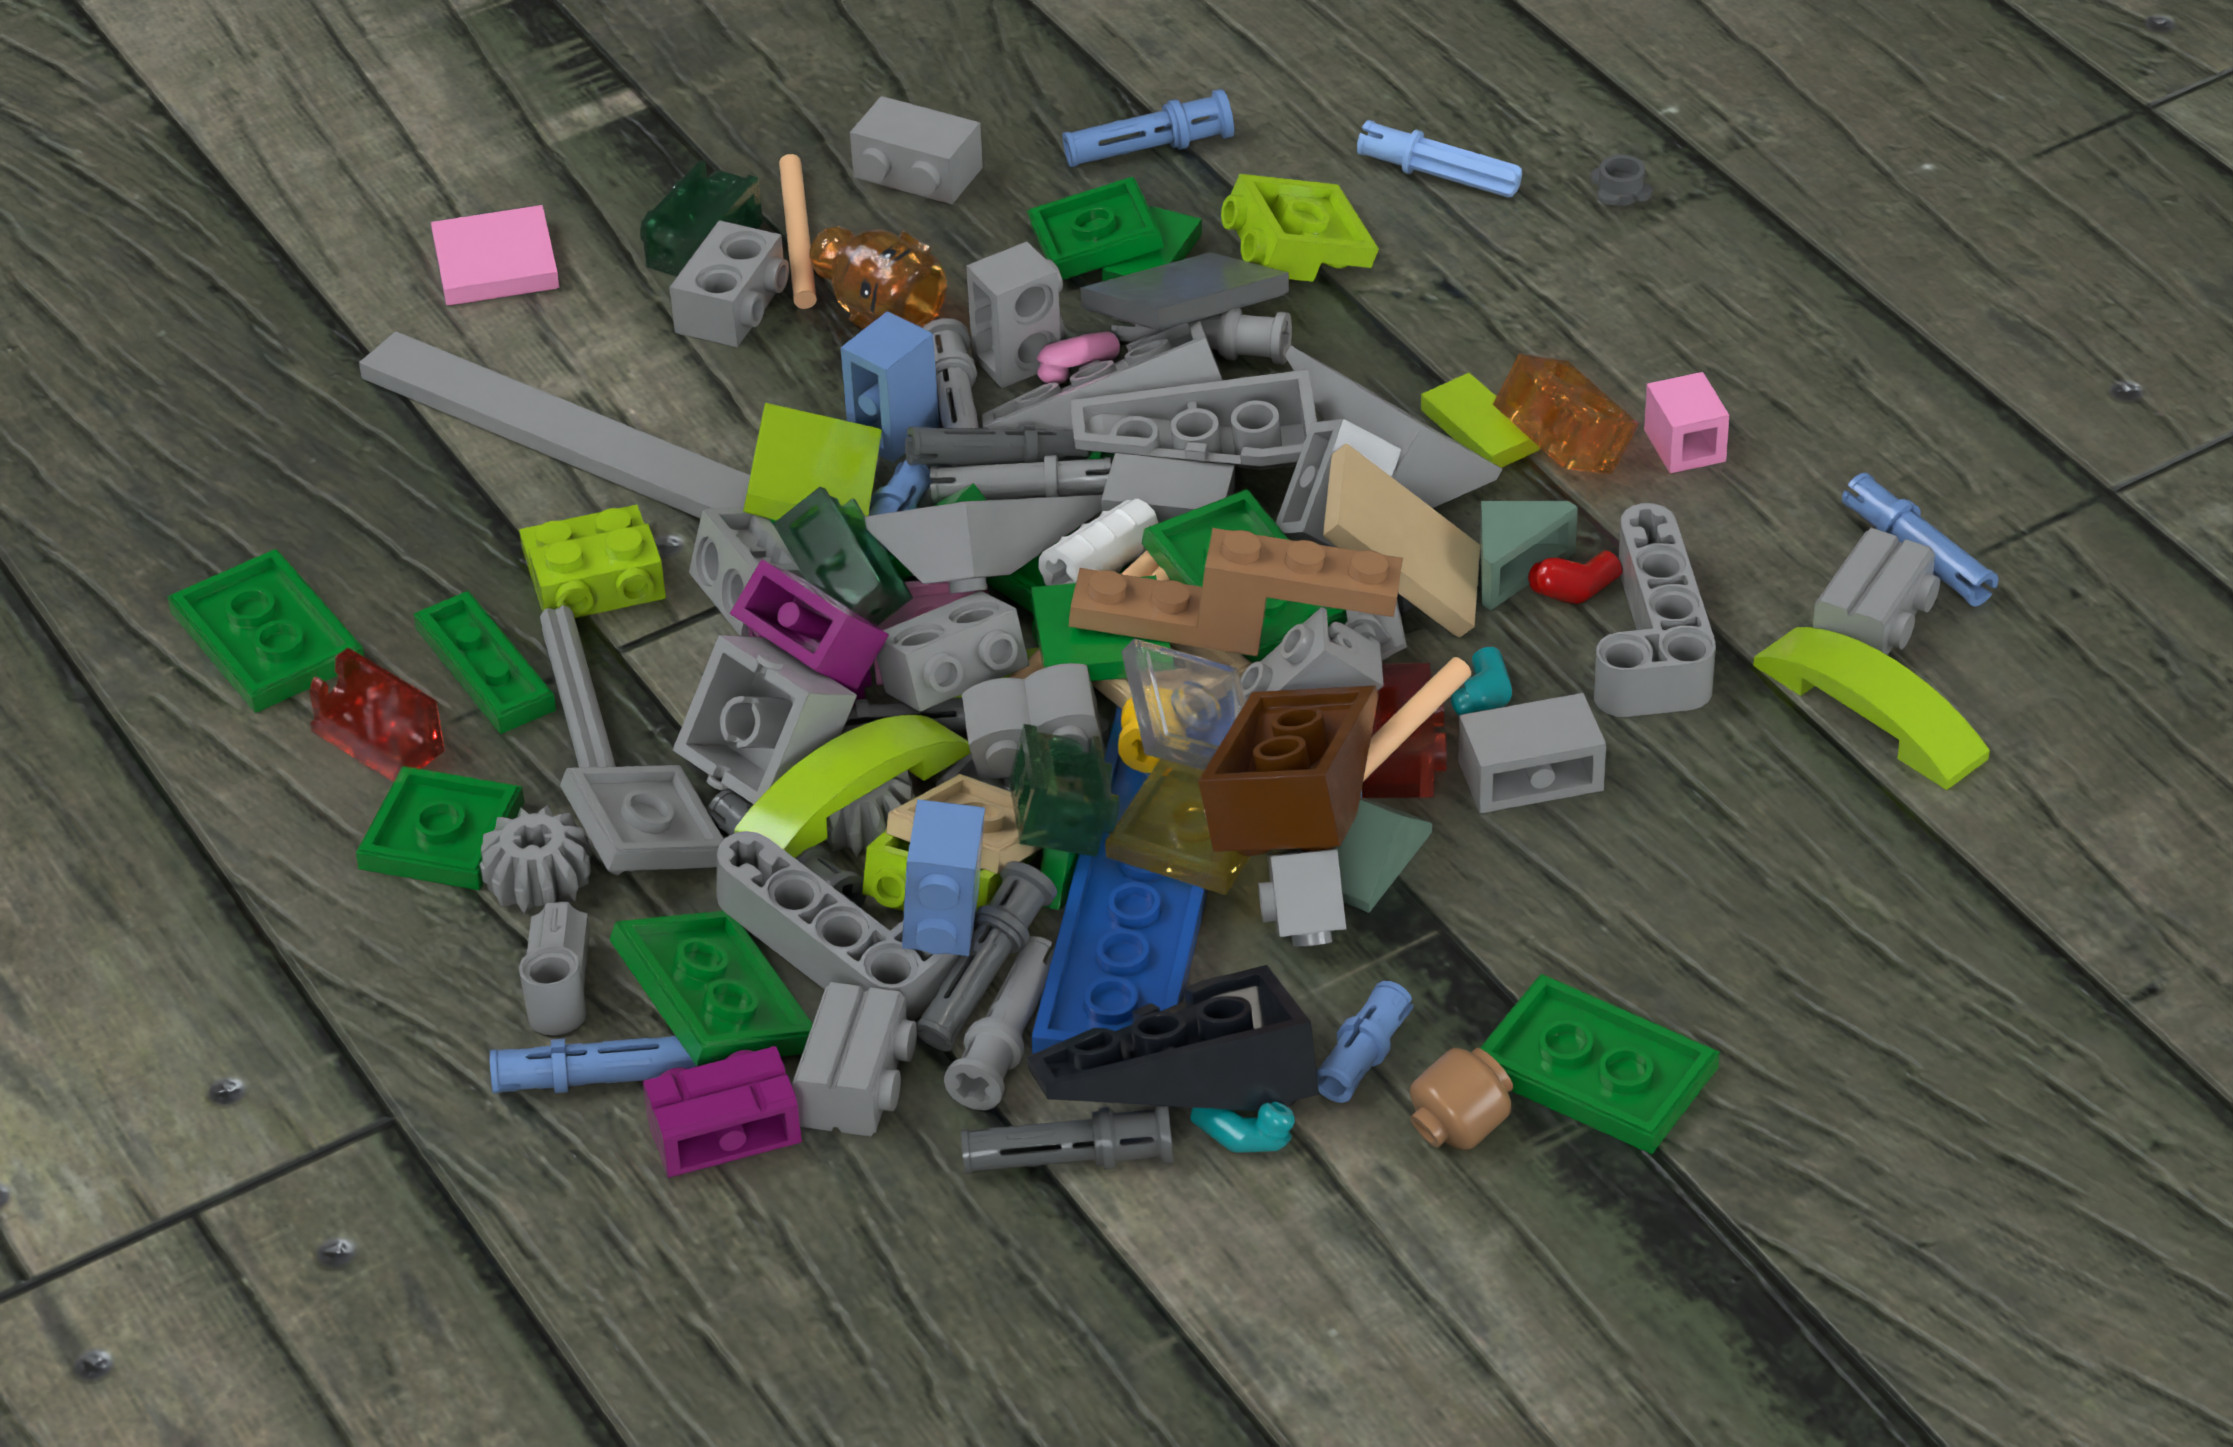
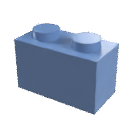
[841,311,939,463]
[902,799,985,956]

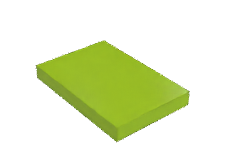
[743,403,882,539]

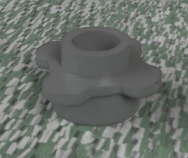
[1591,155,1653,206]

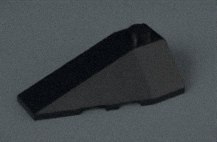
[1027,965,1319,1111]

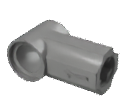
[519,902,590,1036]

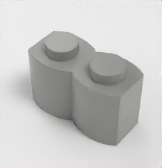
[962,663,1104,779]

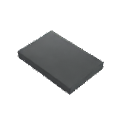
[1080,252,1289,331]

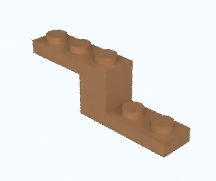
[1068,528,1403,656]

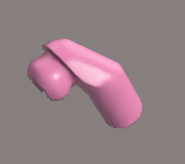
[1037,331,1120,384]

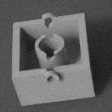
[673,635,857,804]

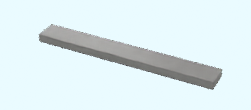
[359,331,750,519]

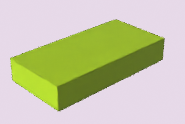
[1421,373,1540,468]

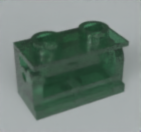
[640,160,763,277]
[773,487,913,626]
[1009,724,1119,857]

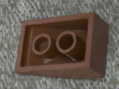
[1198,685,1378,856]

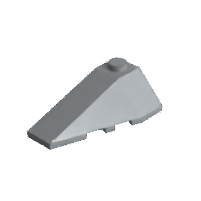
[982,319,1223,430]
[1285,345,1503,508]

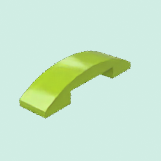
[1753,627,1990,790]
[734,715,971,858]

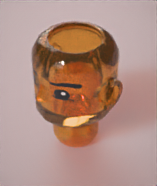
[809,226,947,330]

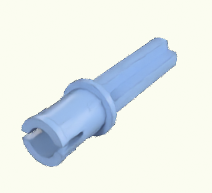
[1357,120,1522,198]

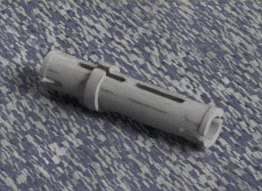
[930,455,1112,505]

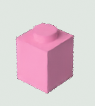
[1644,372,1729,474]

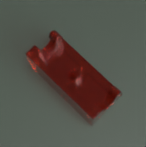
[310,648,445,782]

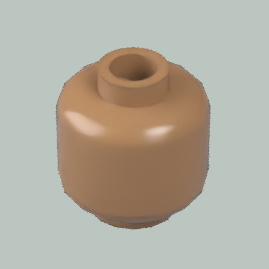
[1410,1048,1513,1151]

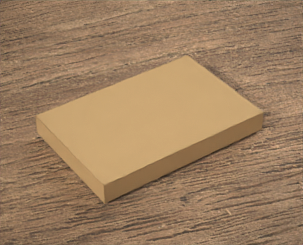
[1323,443,1480,638]

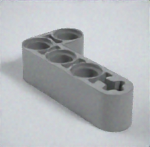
[1594,503,1716,717]
[716,831,960,1021]

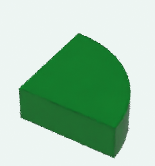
[1040,838,1082,910]

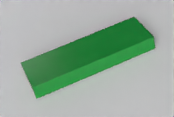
[413,591,556,734]

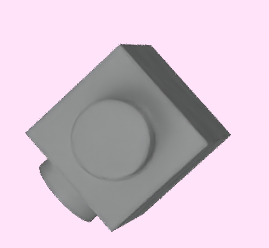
[1258,847,1346,947]

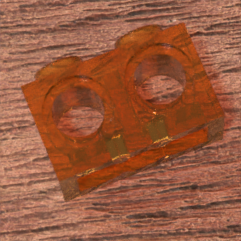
[1492,354,1639,475]

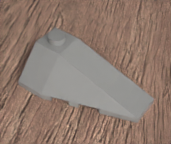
[1070,369,1317,470]
[865,495,1102,594]

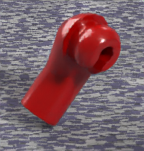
[1528,551,1623,604]

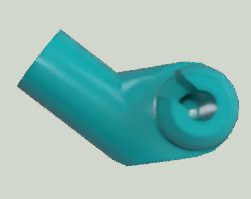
[1450,647,1512,716]
[1190,1102,1295,1153]

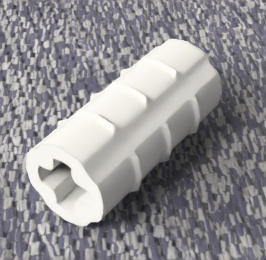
[1039,499,1159,586]

